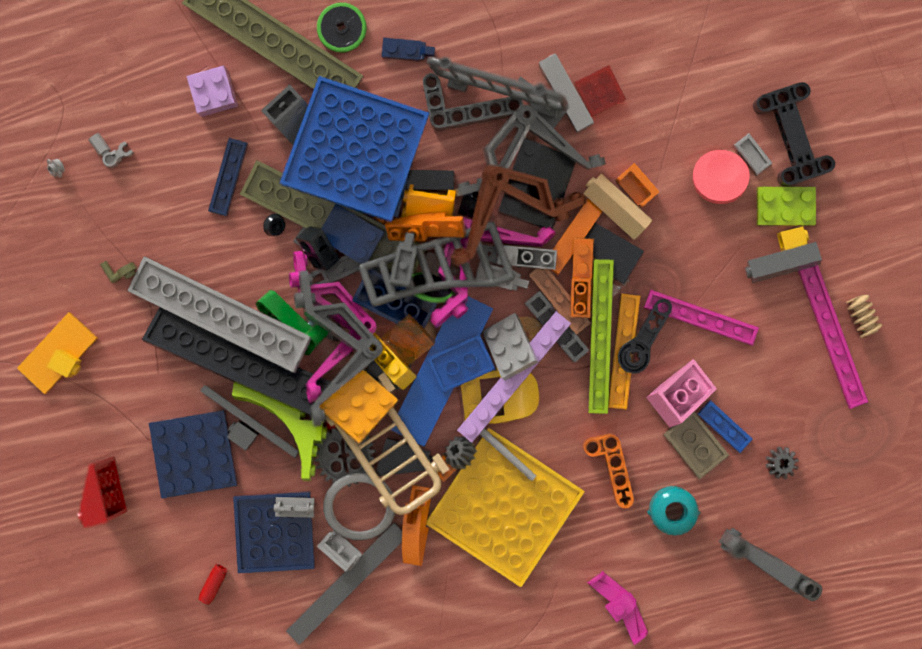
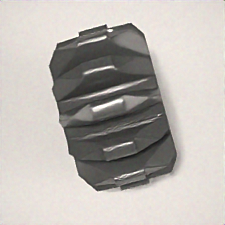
[443,436,477,469]
[765,447,799,479]

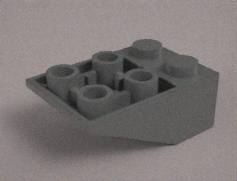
[261,84,308,145]

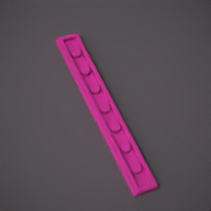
[798,266,868,409]

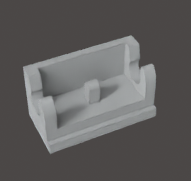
[317,530,364,572]

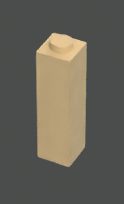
[583,174,652,240]

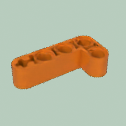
[583,433,634,508]

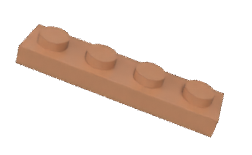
[529,268,591,335]

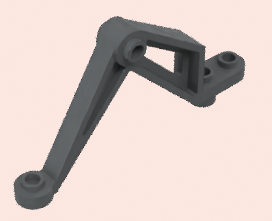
[455,105,606,196]
[294,270,382,427]
[719,528,822,601]

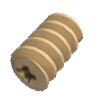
[845,295,882,338]

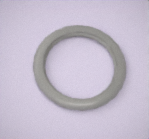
[323,473,396,540]

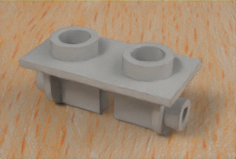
[274,497,314,518]

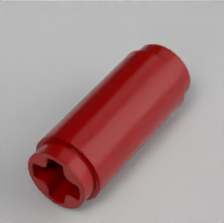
[198,564,228,605]

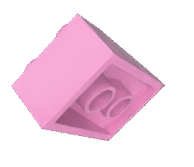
[646,359,717,427]

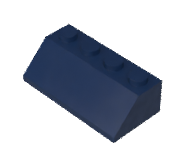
[352,266,438,336]

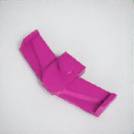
[587,571,648,645]

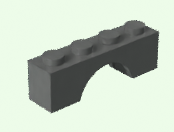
[524,291,589,363]

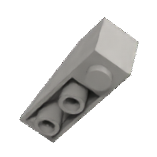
[497,245,557,270]

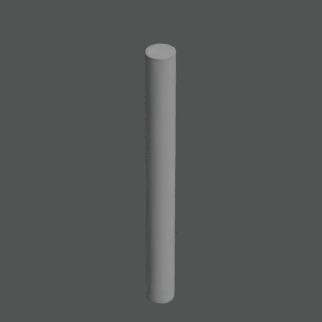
[480,428,536,481]

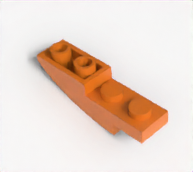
[385,212,466,241]
[571,238,594,318]
[402,485,431,566]

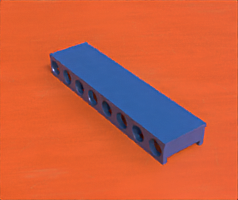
[390,296,493,446]

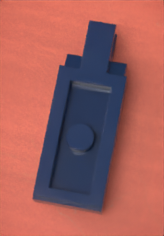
[381,37,435,61]

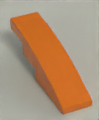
[550,199,603,275]

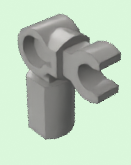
[88,133,134,168]

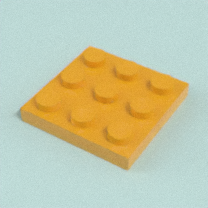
[319,370,398,444]

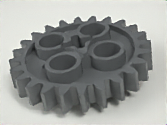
[314,429,376,487]

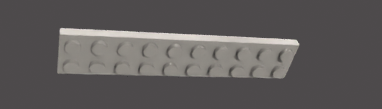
[128,257,311,372]

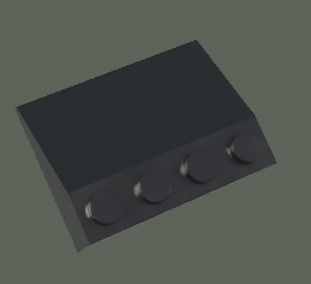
[498,138,576,229]

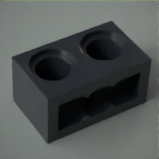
[296,226,340,271]

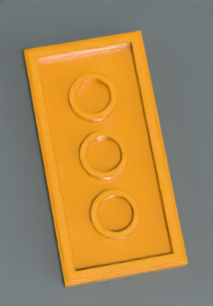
[17,312,98,394]

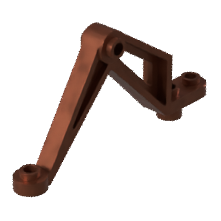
[450,165,586,265]

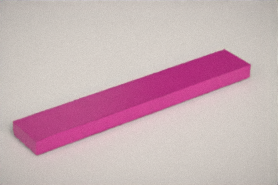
[644,290,759,346]

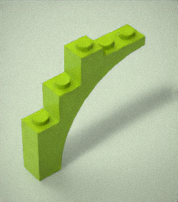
[232,382,327,482]

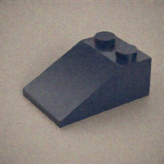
[322,204,386,264]

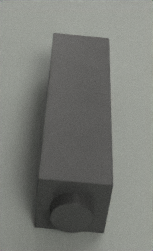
[745,242,822,283]

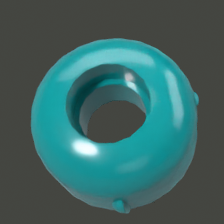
[647,486,701,536]

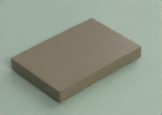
[663,412,729,479]

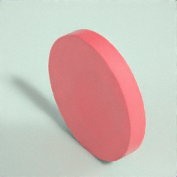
[692,150,749,204]

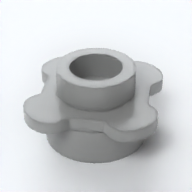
[47,159,65,178]

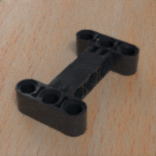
[753,82,835,187]

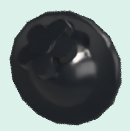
[263,214,285,237]

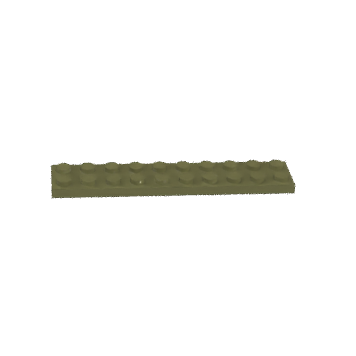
[182,0,364,90]
[240,160,426,274]

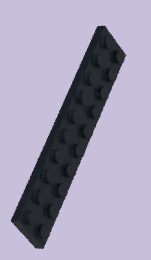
[142,307,331,416]

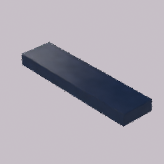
[208,138,248,217]

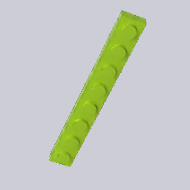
[588,259,614,414]

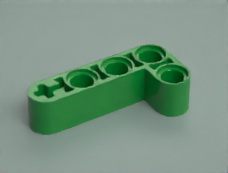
[256,290,328,355]

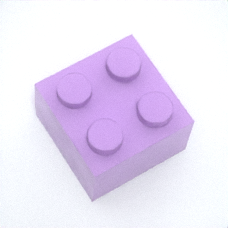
[187,65,238,117]

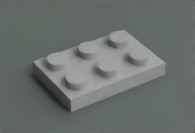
[482,313,538,381]

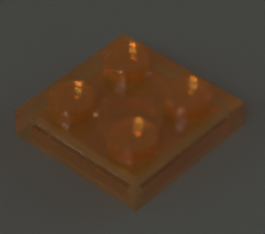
[381,314,436,366]

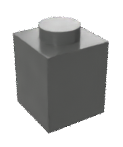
[227,421,260,451]

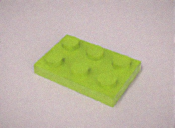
[757,187,816,226]

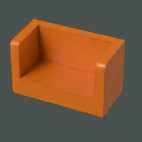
[615,163,660,208]

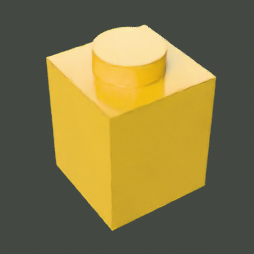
[776,227,809,251]
[47,349,82,378]

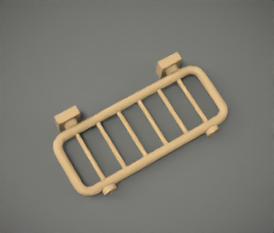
[325,372,449,515]

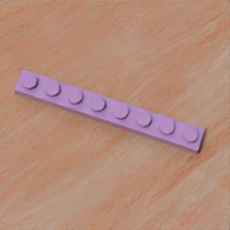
[457,311,571,442]

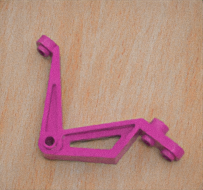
[430,217,556,327]
[289,251,376,402]

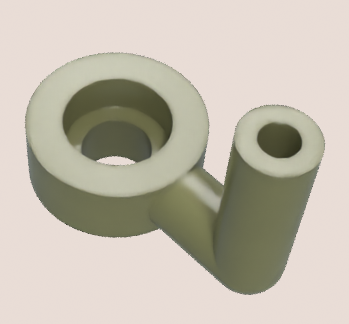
[100,261,137,283]

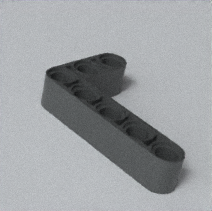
[423,73,523,131]

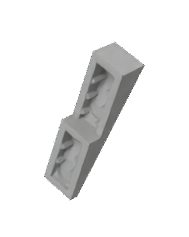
[539,53,594,133]

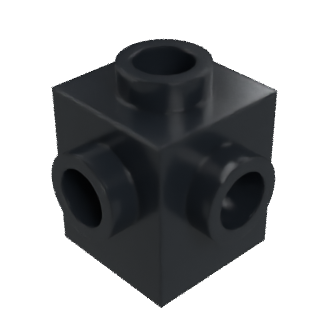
[458,191,478,218]

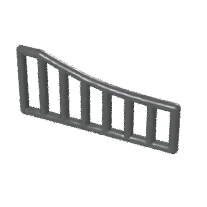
[359,221,515,307]

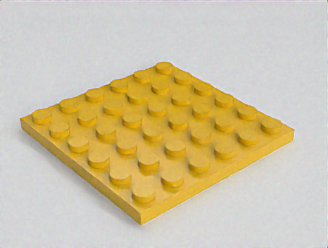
[426,427,585,587]

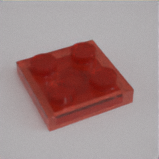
[574,65,626,117]

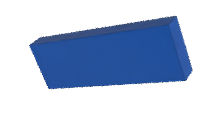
[697,400,753,453]

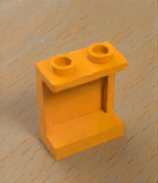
[402,184,456,217]

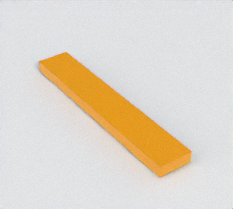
[608,293,640,410]

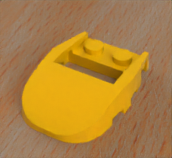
[461,368,539,424]

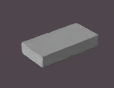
[733,134,772,175]

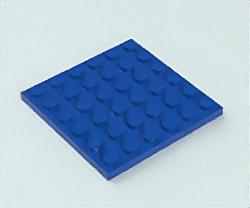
[280,76,429,222]

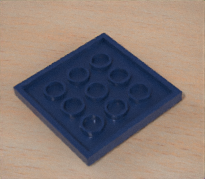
[149,410,238,499]
[233,491,315,573]

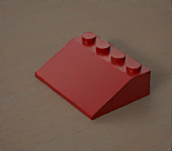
[78,456,128,528]

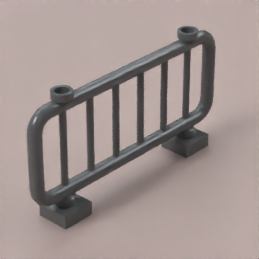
[427,57,569,118]

